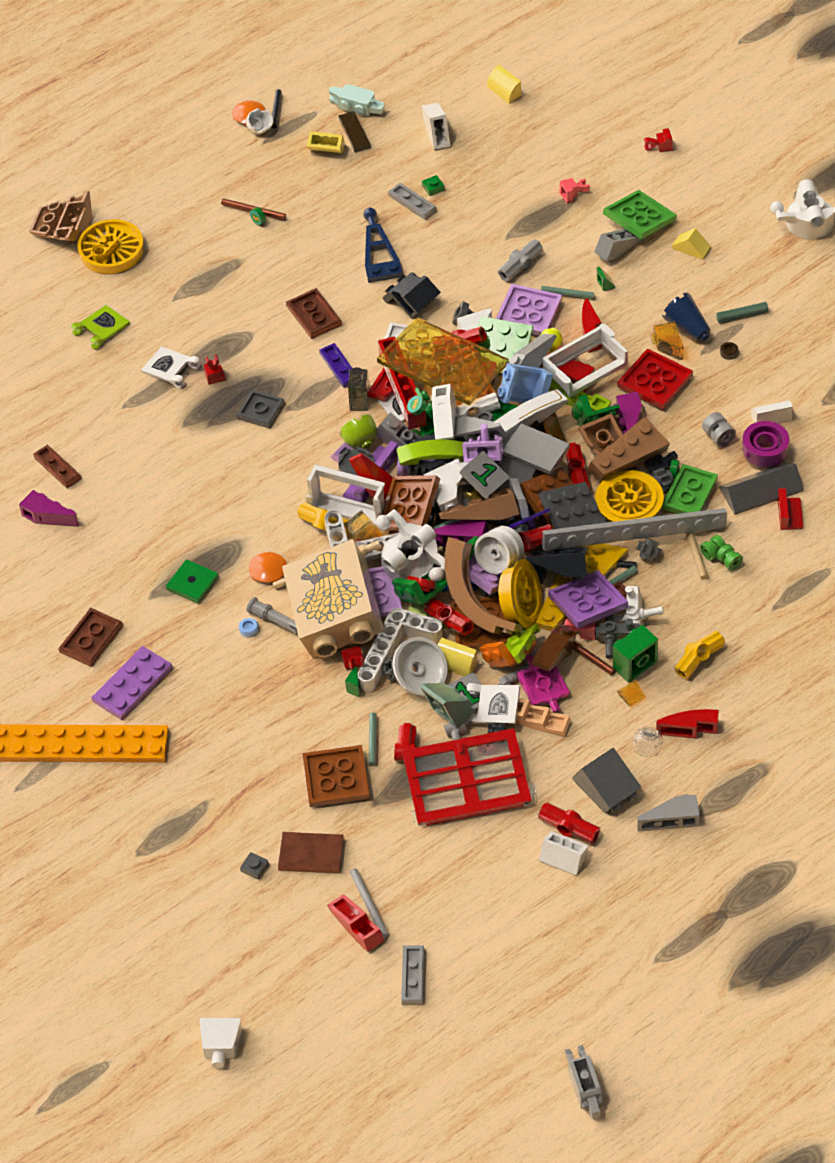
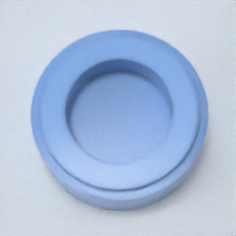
[239,618,259,638]

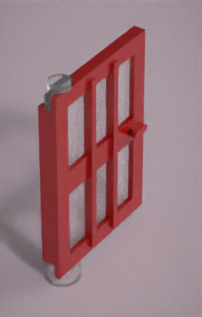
[402,728,538,826]

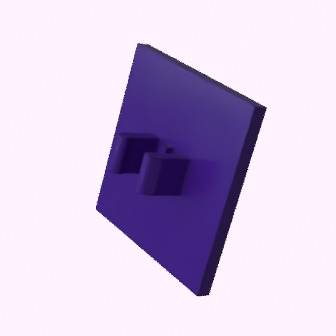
[507,508,551,530]

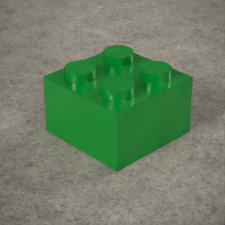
[613,625,658,683]

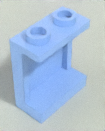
[498,363,553,404]

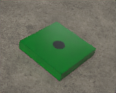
[166,559,219,604]

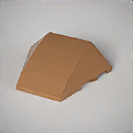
[29,190,92,242]

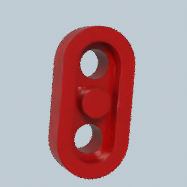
[406,575,436,592]

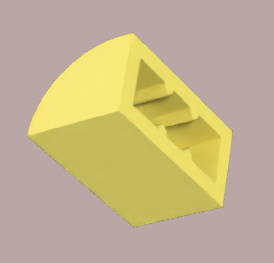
[487,65,521,104]
[307,131,345,153]
[438,637,478,676]

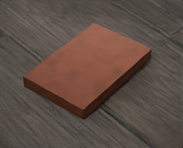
[286,288,342,339]
[58,607,123,667]
[278,832,344,873]

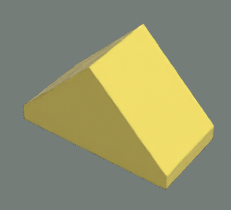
[672,228,711,260]

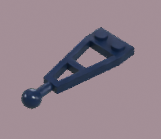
[363,207,402,283]

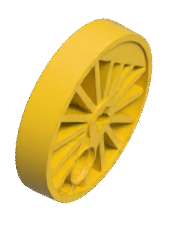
[77,219,144,274]

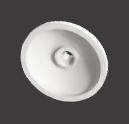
[393,637,447,696]

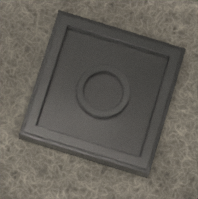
[236,389,285,429]

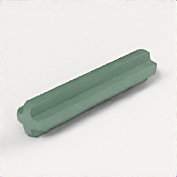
[716,302,768,323]

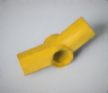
[297,502,353,537]
[674,631,725,679]

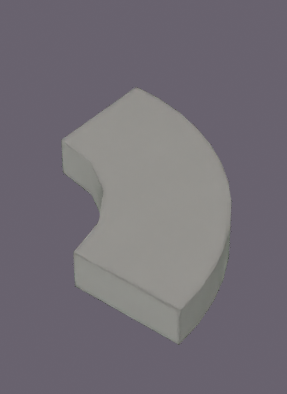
[508,478,529,518]

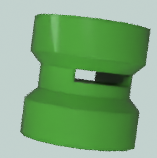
[700,535,726,561]
[716,544,743,571]

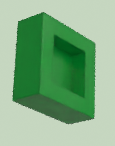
[422,175,445,196]

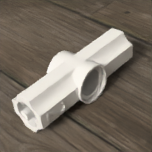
[455,393,500,419]

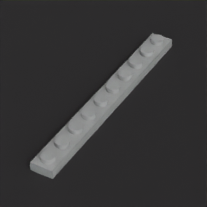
[542,508,727,551]

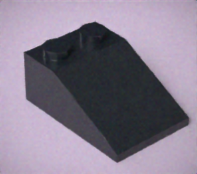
[527,547,590,580]

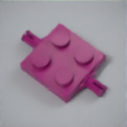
[517,654,570,713]

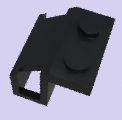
[382,272,441,319]

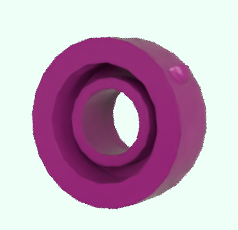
[742,421,789,468]

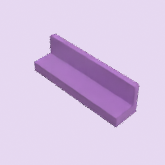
[343,441,398,503]

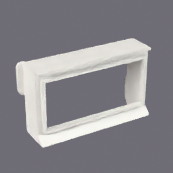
[543,324,628,398]
[305,465,385,526]

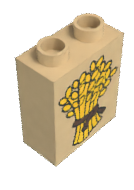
[282,539,384,658]

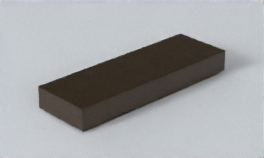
[338,111,370,152]

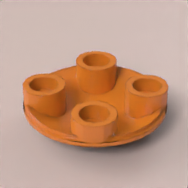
[232,100,265,126]
[249,552,287,583]

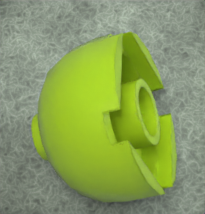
[340,414,377,449]

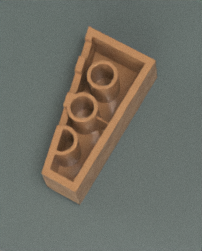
[587,417,670,482]

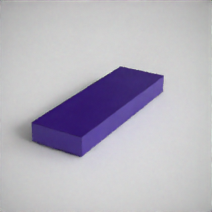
[319,343,360,388]

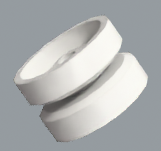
[474,526,524,574]

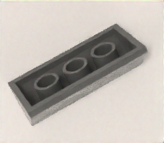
[719,463,803,515]

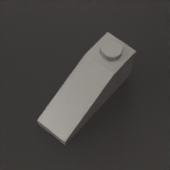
[594,229,645,261]
[509,333,557,368]
[450,416,507,442]
[637,794,699,831]

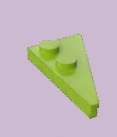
[505,624,541,664]

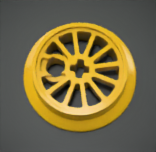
[595,470,664,522]
[499,559,542,629]

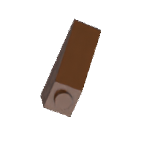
[531,626,577,671]

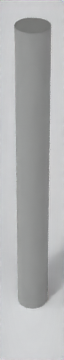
[350,868,389,939]

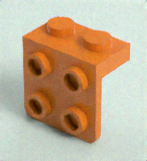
[479,641,536,668]

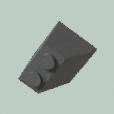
[572,747,641,813]

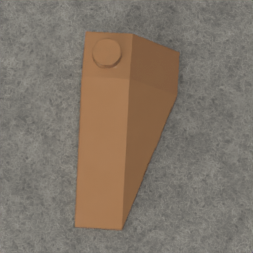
[578,413,642,472]
[439,488,520,521]

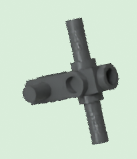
[596,614,639,659]

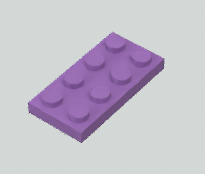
[91,646,173,720]

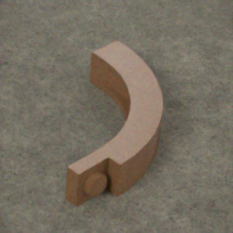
[445,537,522,635]

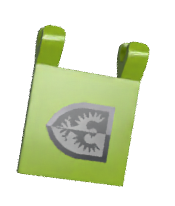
[71,305,130,350]

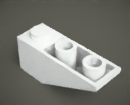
[432,384,456,440]

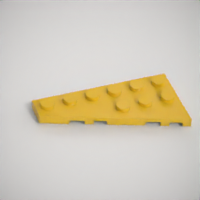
[536,543,628,631]

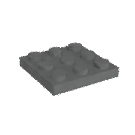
[538,482,606,529]

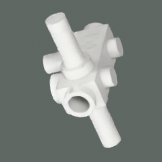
[613,586,664,627]

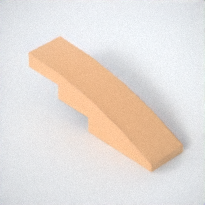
[516,699,571,736]

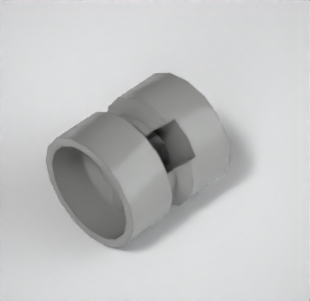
[702,412,736,447]

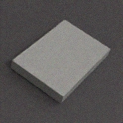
[503,424,570,475]

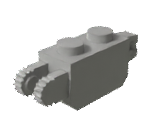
[565,1045,602,1119]

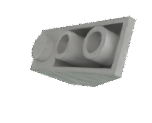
[377,412,418,446]

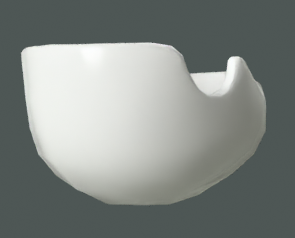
[246,108,274,134]

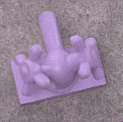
[462,423,504,462]

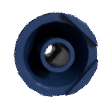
[662,292,711,342]

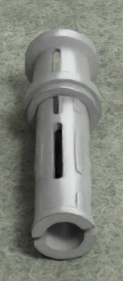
[246,597,298,635]

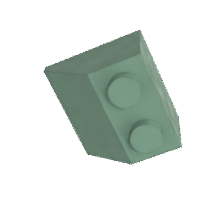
[419,683,474,728]

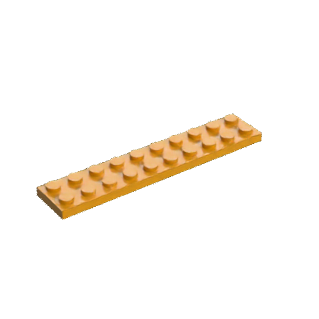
[0,724,169,762]

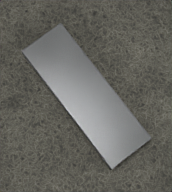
[388,183,437,220]
[401,945,424,1005]

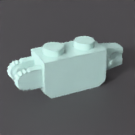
[329,84,385,117]

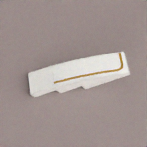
[495,389,569,436]

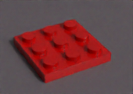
[617,348,693,410]

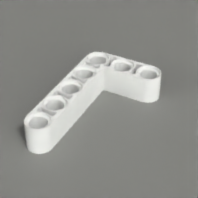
[325,510,408,562]
[358,608,443,693]

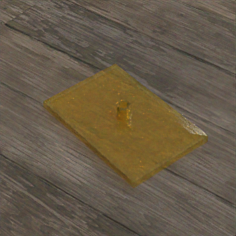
[377,317,509,406]

